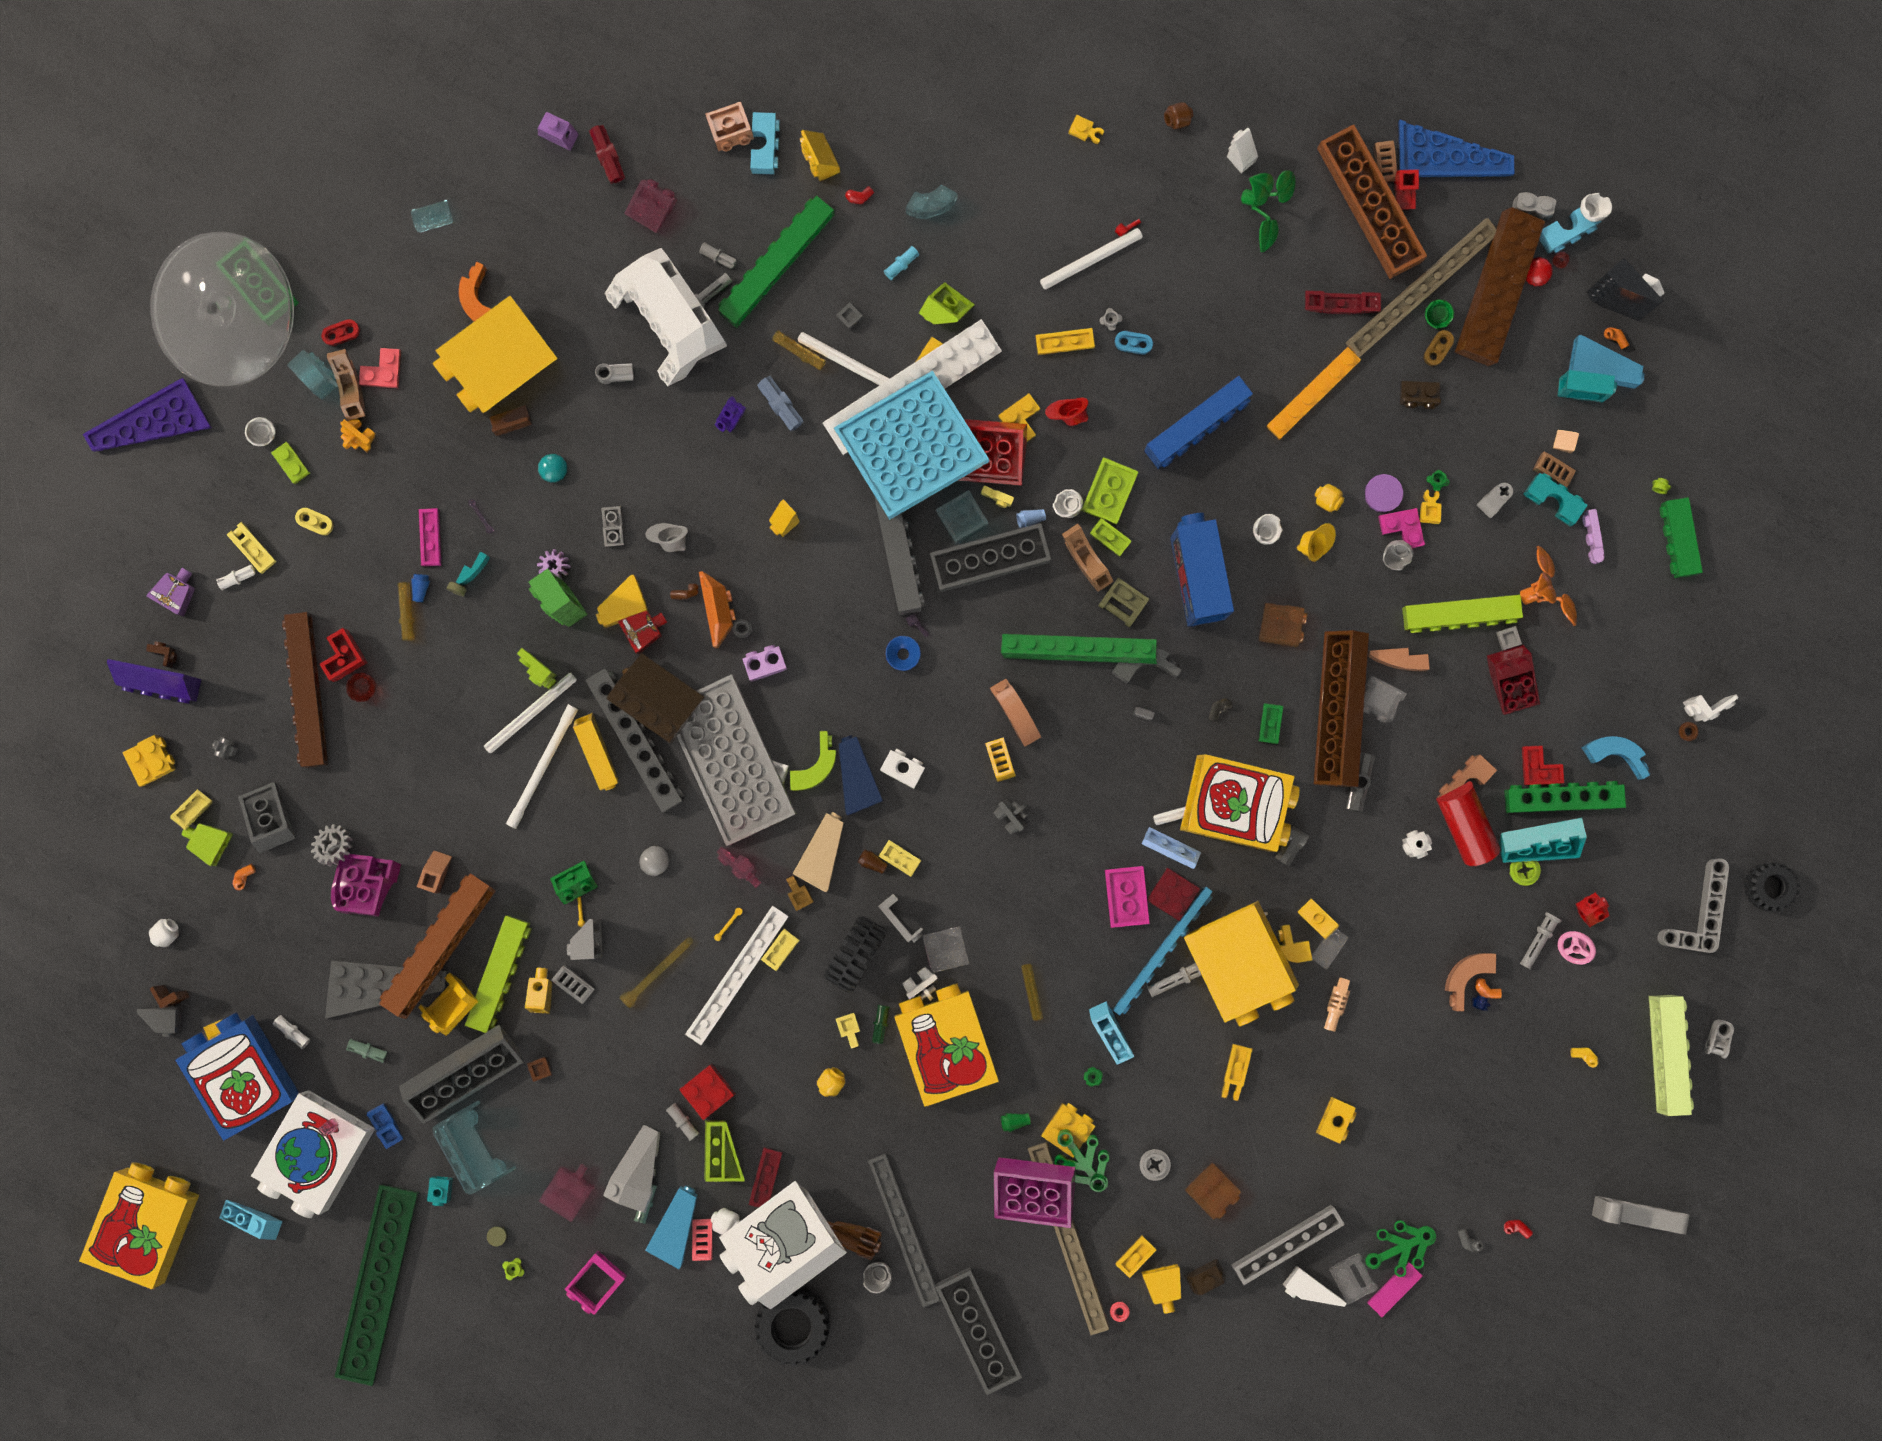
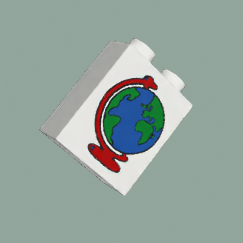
[251,1090,375,1218]

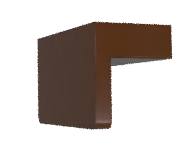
[489,405,532,436]
[150,985,189,1009]

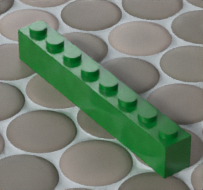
[718,195,835,328]
[1001,634,1158,664]

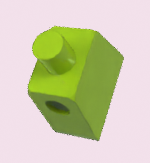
[182,823,233,866]

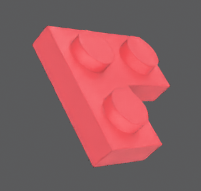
[359,348,401,388]

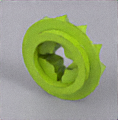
[1509,861,1541,886]

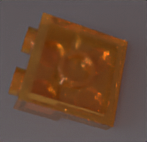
[1259,603,1307,647]
[1185,1163,1241,1220]

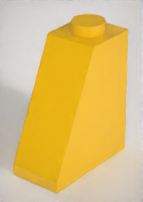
[596,574,649,628]

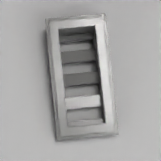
[551,965,595,1004]

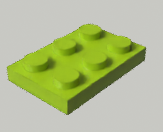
[1081,457,1138,525]

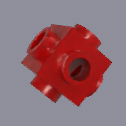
[1576,892,1609,927]

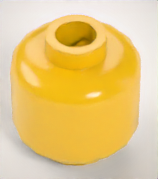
[1315,484,1344,512]
[817,1067,845,1097]

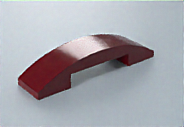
[1305,291,1381,314]

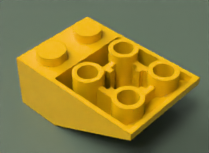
[799,130,840,182]

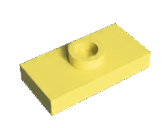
[170,789,212,830]
[879,840,921,877]
[761,929,800,971]

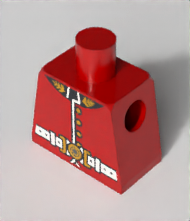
[618,611,667,654]

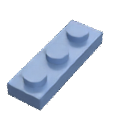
[1142,827,1201,869]

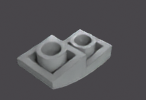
[601,506,624,547]

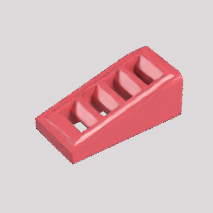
[692,1219,713,1261]

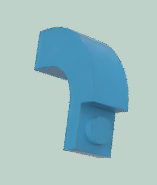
[1581,736,1650,780]

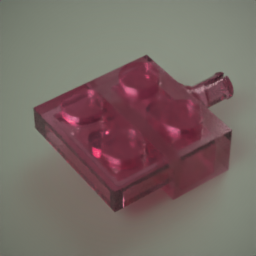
[717,847,761,888]
[539,1164,594,1222]

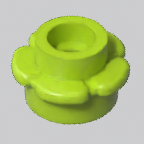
[1652,478,1671,494]

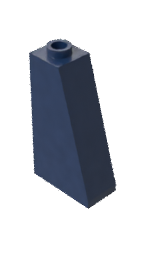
[839,735,883,816]

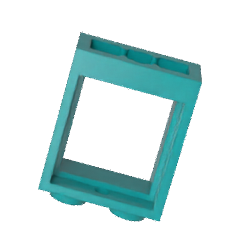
[1557,370,1617,402]

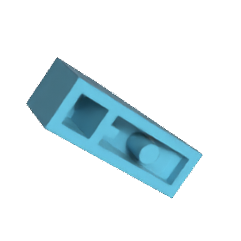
[1089,1001,1134,1065]

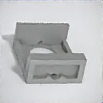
[878,894,923,943]

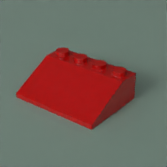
[958,419,1027,485]

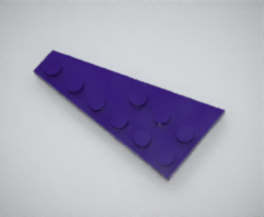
[83,378,212,452]

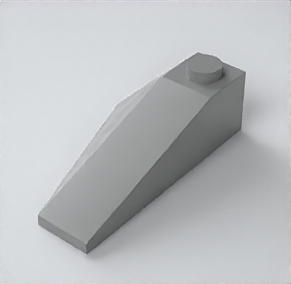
[603,1125,660,1213]

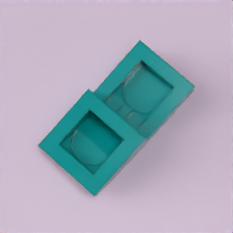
[456,552,490,586]

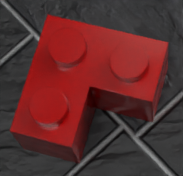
[320,628,368,682]

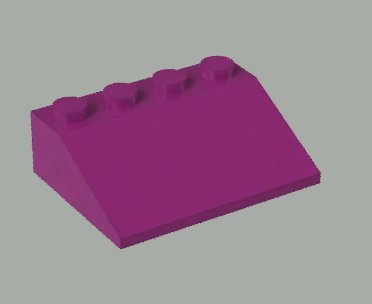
[994,1157,1075,1228]

